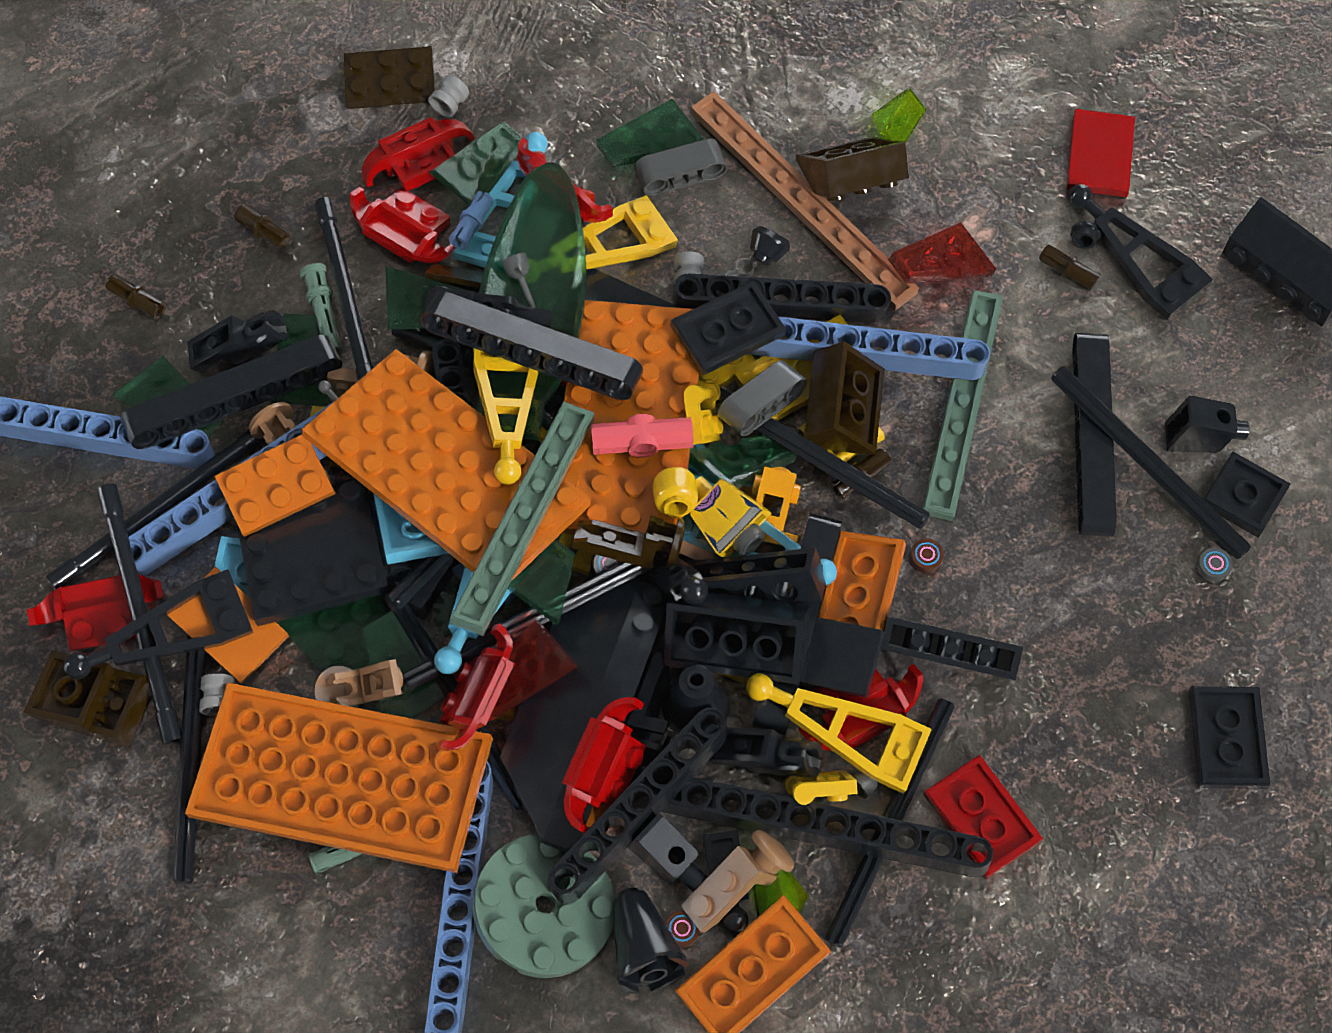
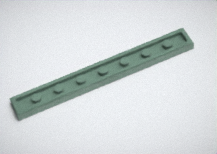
[923,289,1003,521]
[450,401,594,636]

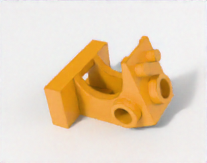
[752,467,801,546]

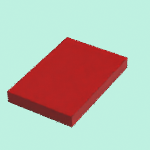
[1066,109,1135,198]
[923,754,1043,880]

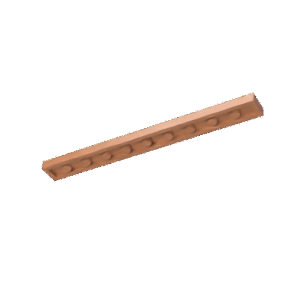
[691,91,919,311]

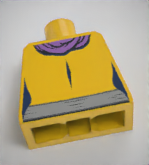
[689,476,772,557]

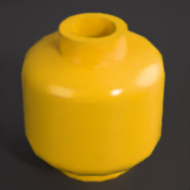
[653,467,698,518]

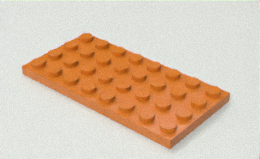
[561,299,700,535]
[302,349,591,581]
[185,683,493,873]

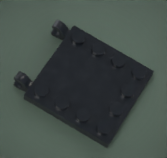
[237,478,410,626]

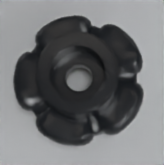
[1070,221,1101,249]

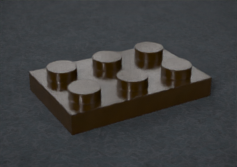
[344,46,435,109]

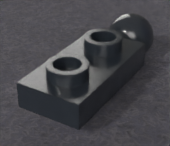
[646,556,708,605]
[703,830,749,935]

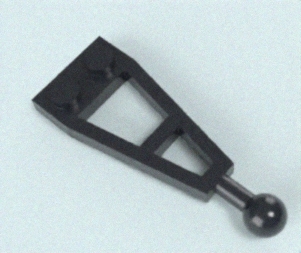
[1068,184,1213,320]
[63,569,254,679]

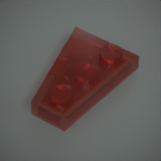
[888,222,997,284]
[489,620,578,721]

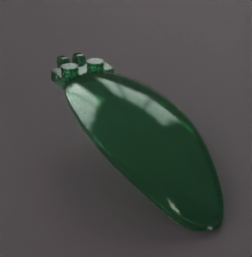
[477,162,587,440]

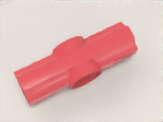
[591,414,693,458]

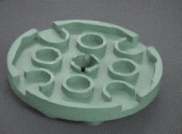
[472,834,615,978]

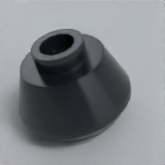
[750,226,790,265]

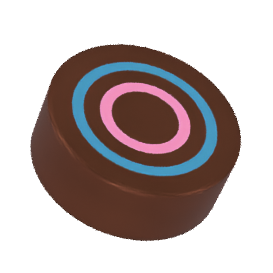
[910,539,944,573]
[665,910,700,949]

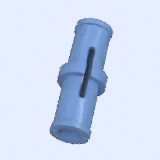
[449,191,494,250]

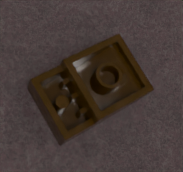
[24,650,151,748]

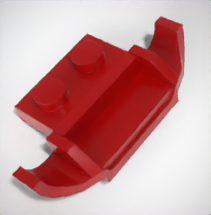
[361,117,476,191]
[517,137,613,223]
[350,187,456,263]
[26,574,164,652]
[436,623,515,751]
[798,664,923,751]
[562,697,646,833]

